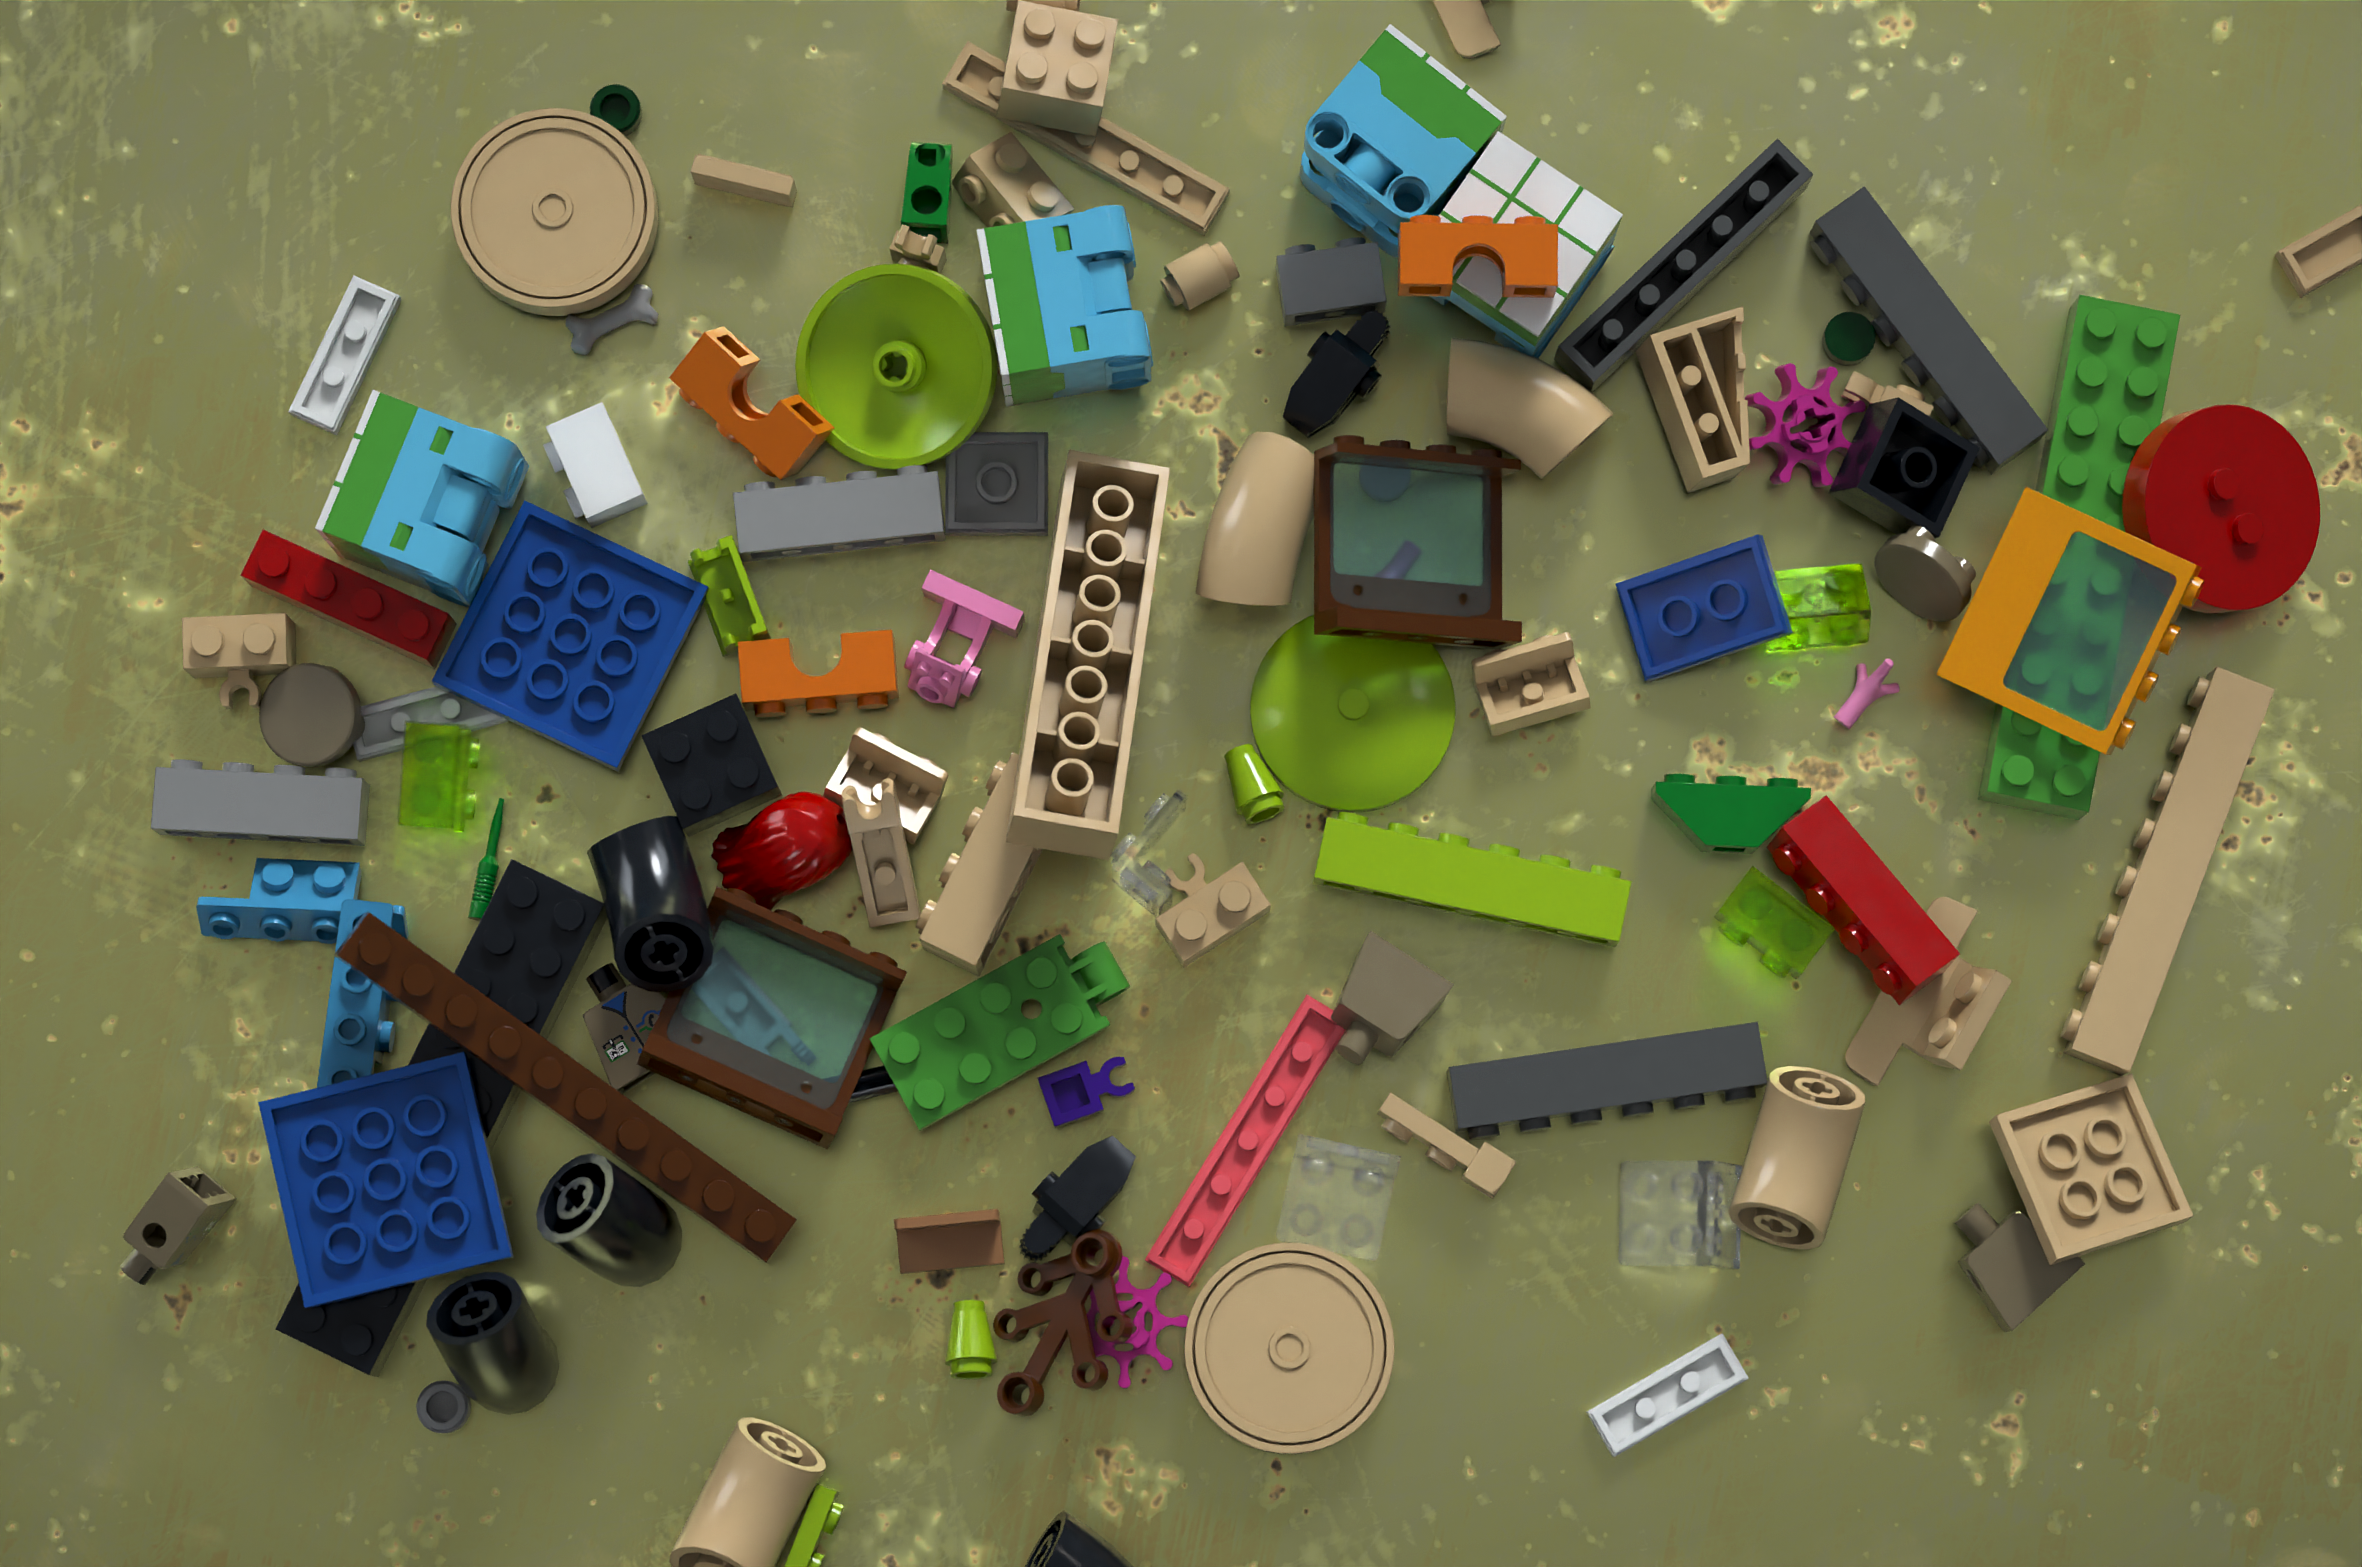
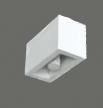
[543,402,648,528]

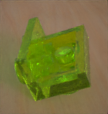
[1766,563,1871,651]
[397,720,480,832]
[1714,866,1835,979]

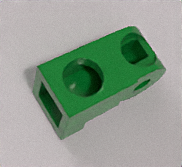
[901,142,953,243]

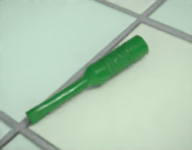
[468,798,504,921]

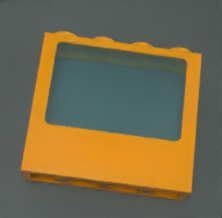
[1936,487,2205,755]

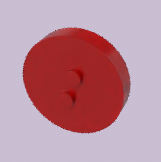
[2122,404,2320,613]

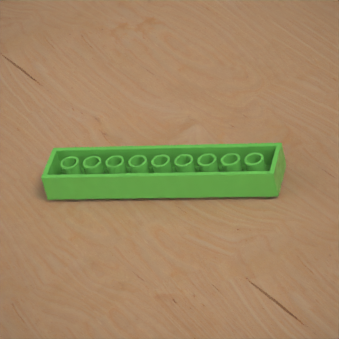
[1978,295,2180,820]

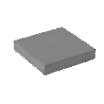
[945,432,1048,536]

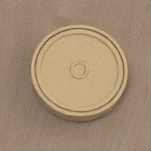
[451,108,658,316]
[1184,1243,1394,1454]

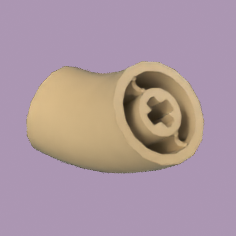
[1447,338,1614,479]
[1196,432,1314,606]
[1728,1066,1865,1250]
[669,1417,826,1567]

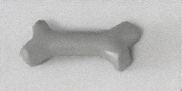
[565,284,658,355]

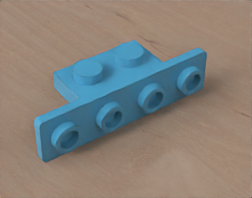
[196,858,409,944]
[317,899,397,1088]

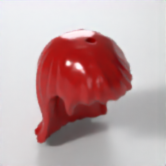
[711,792,853,910]

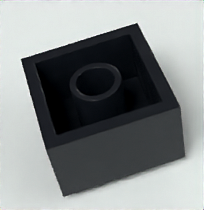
[1828,397,1980,538]
[641,693,782,837]

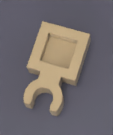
[890,225,947,274]
[1841,371,1934,416]

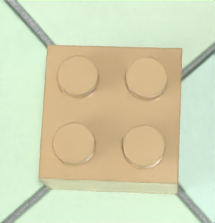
[996,0,1118,137]

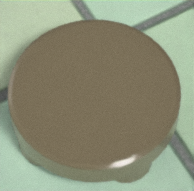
[1874,525,1976,622]
[259,663,365,767]

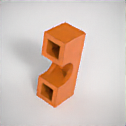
[1398,215,1558,298]
[669,326,835,480]
[738,630,899,717]

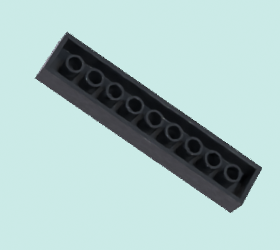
[275,859,608,1377]

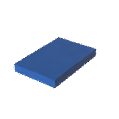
[1616,534,1793,682]

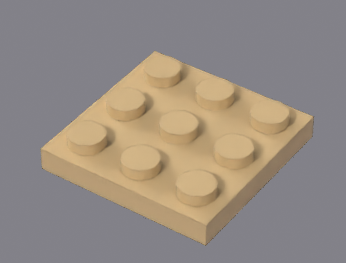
[1989,1074,2193,1265]

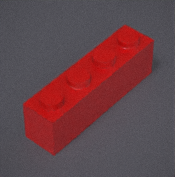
[240,529,457,670]
[1766,795,1960,1006]

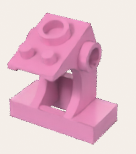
[904,569,1025,708]

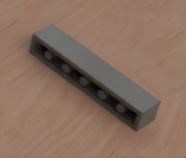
[1554,138,1813,392]
[1810,186,2048,475]
[1446,1022,1767,1140]

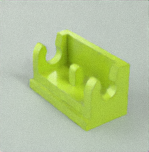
[688,535,771,657]

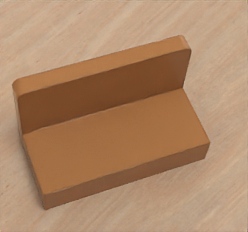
[894,1209,1005,1274]

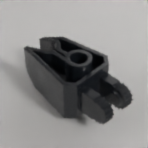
[1283,310,1391,438]
[1019,1136,1136,1262]

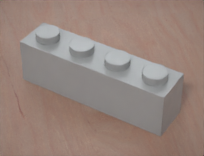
[733,465,946,562]
[151,759,370,846]

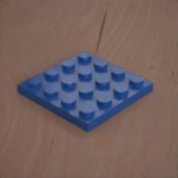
[432,500,709,772]
[258,1052,514,1309]

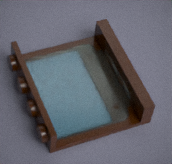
[1314,435,1522,649]
[637,887,907,1150]

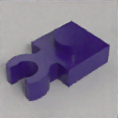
[1037,1057,1135,1128]

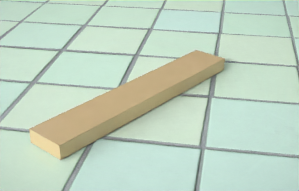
[942,41,1230,236]

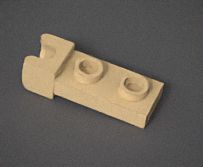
[842,778,921,928]
[1377,1093,1516,1199]

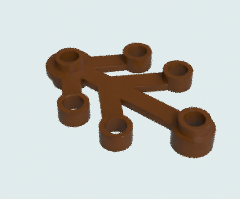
[993,1229,1133,1416]

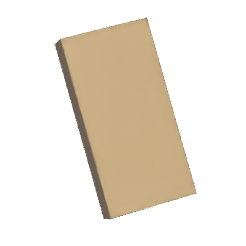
[691,154,797,208]
[2275,204,2362,298]

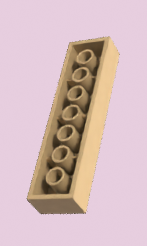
[1006,450,1170,861]

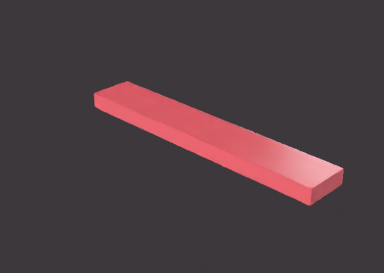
[1145,995,1346,1288]

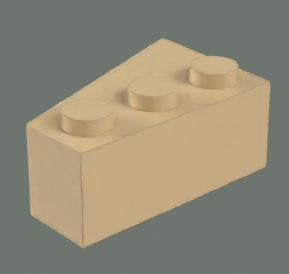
[1635,306,1750,493]

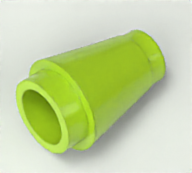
[1224,744,1284,824]
[945,1300,997,1379]

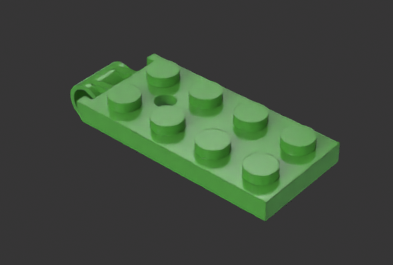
[869,934,1130,1131]

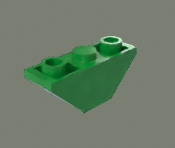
[1651,774,1811,854]

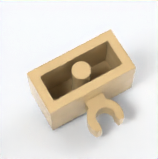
[182,613,296,709]
[1155,853,1271,968]

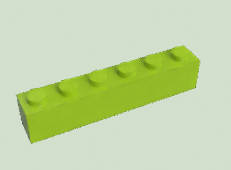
[1313,812,1632,947]

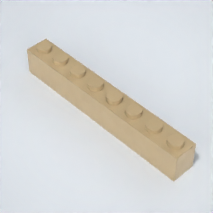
[2061,667,2275,1076]

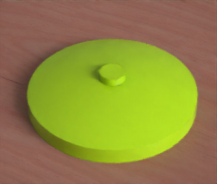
[795,264,997,469]
[1250,615,1455,812]

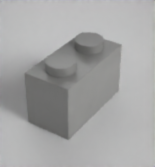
[1276,237,1386,326]

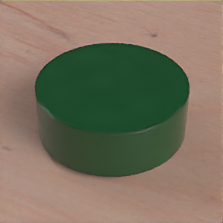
[590,84,642,136]
[1823,312,1876,365]

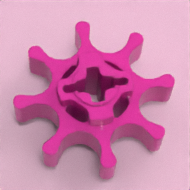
[1745,363,1866,488]
[1086,1256,1189,1389]

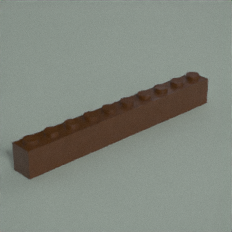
[334,912,797,1262]

